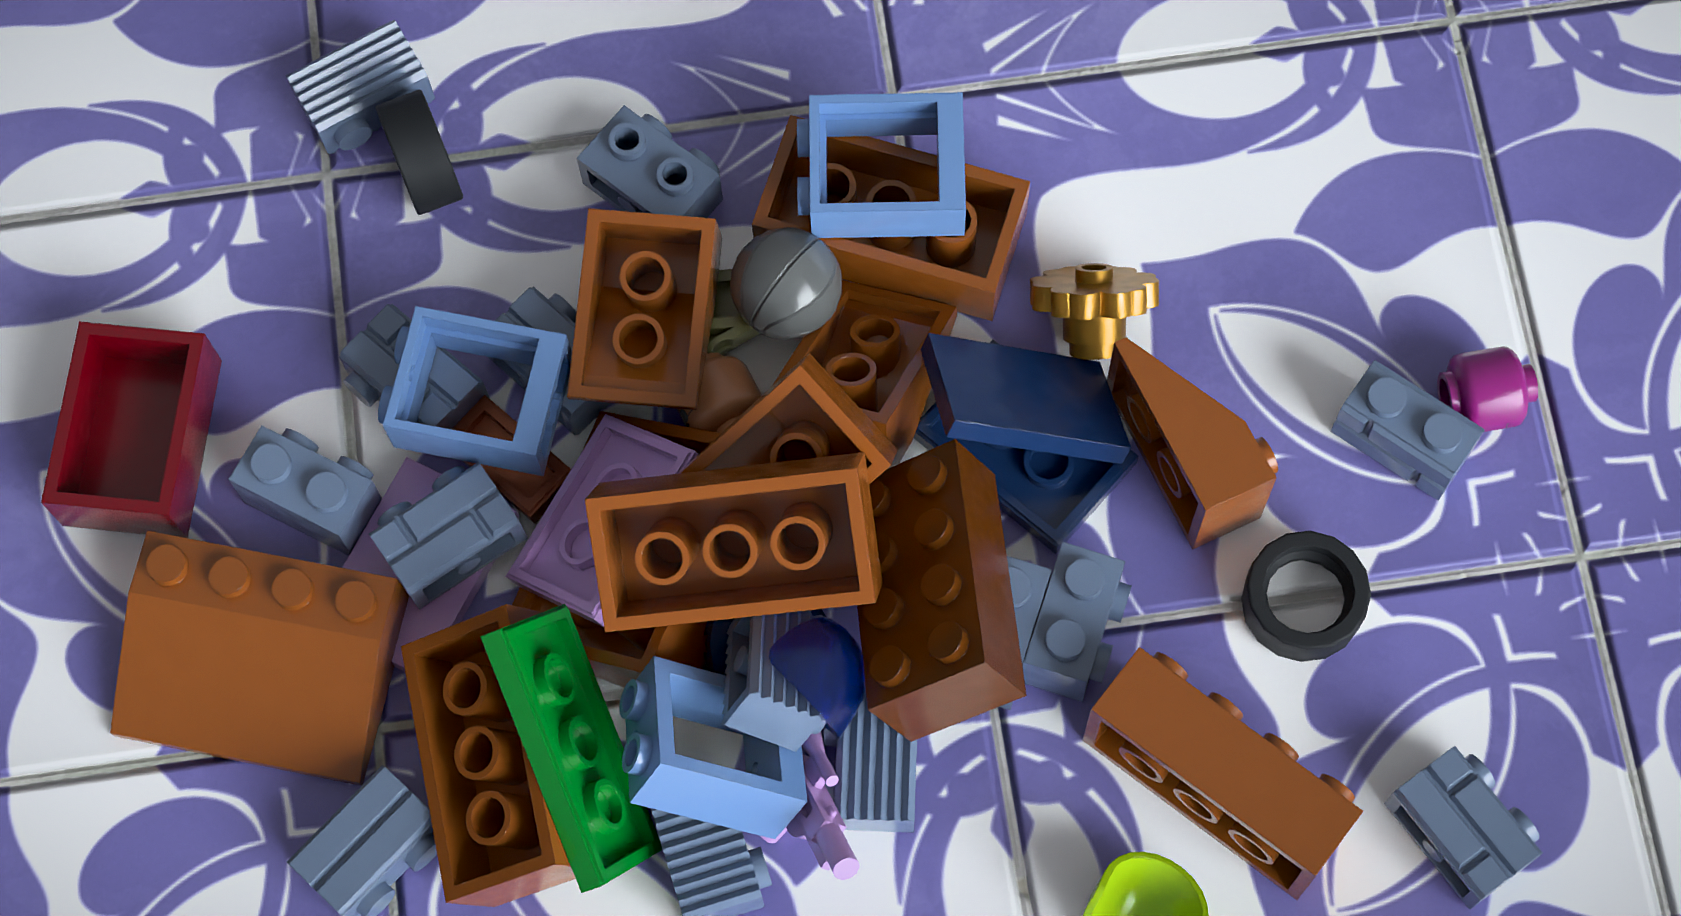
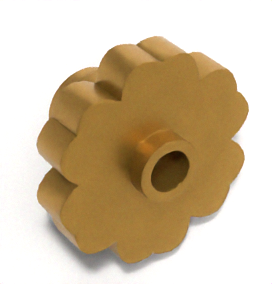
[1030,263,1159,360]

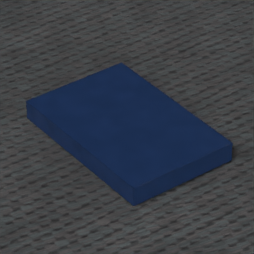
[920,333,1131,464]
[914,339,1139,554]

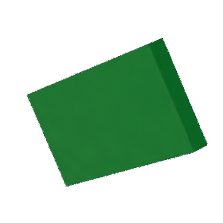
[481,604,662,893]

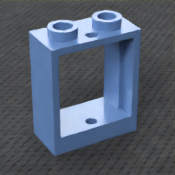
[797,92,966,238]
[378,306,572,476]
[619,656,807,839]

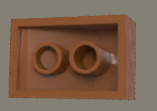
[567,208,722,410]
[771,280,957,469]
[1107,337,1278,550]
[678,353,898,484]

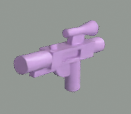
[760,732,859,880]

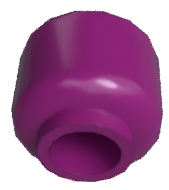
[1437,346,1538,432]

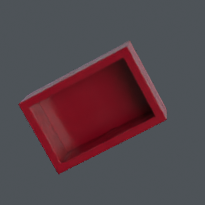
[41,321,222,538]

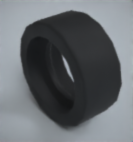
[375,89,463,215]
[1241,531,1371,662]

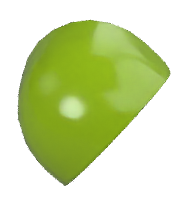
[1083,852,1209,916]

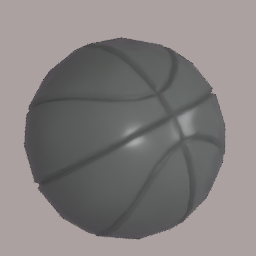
[730,227,842,340]

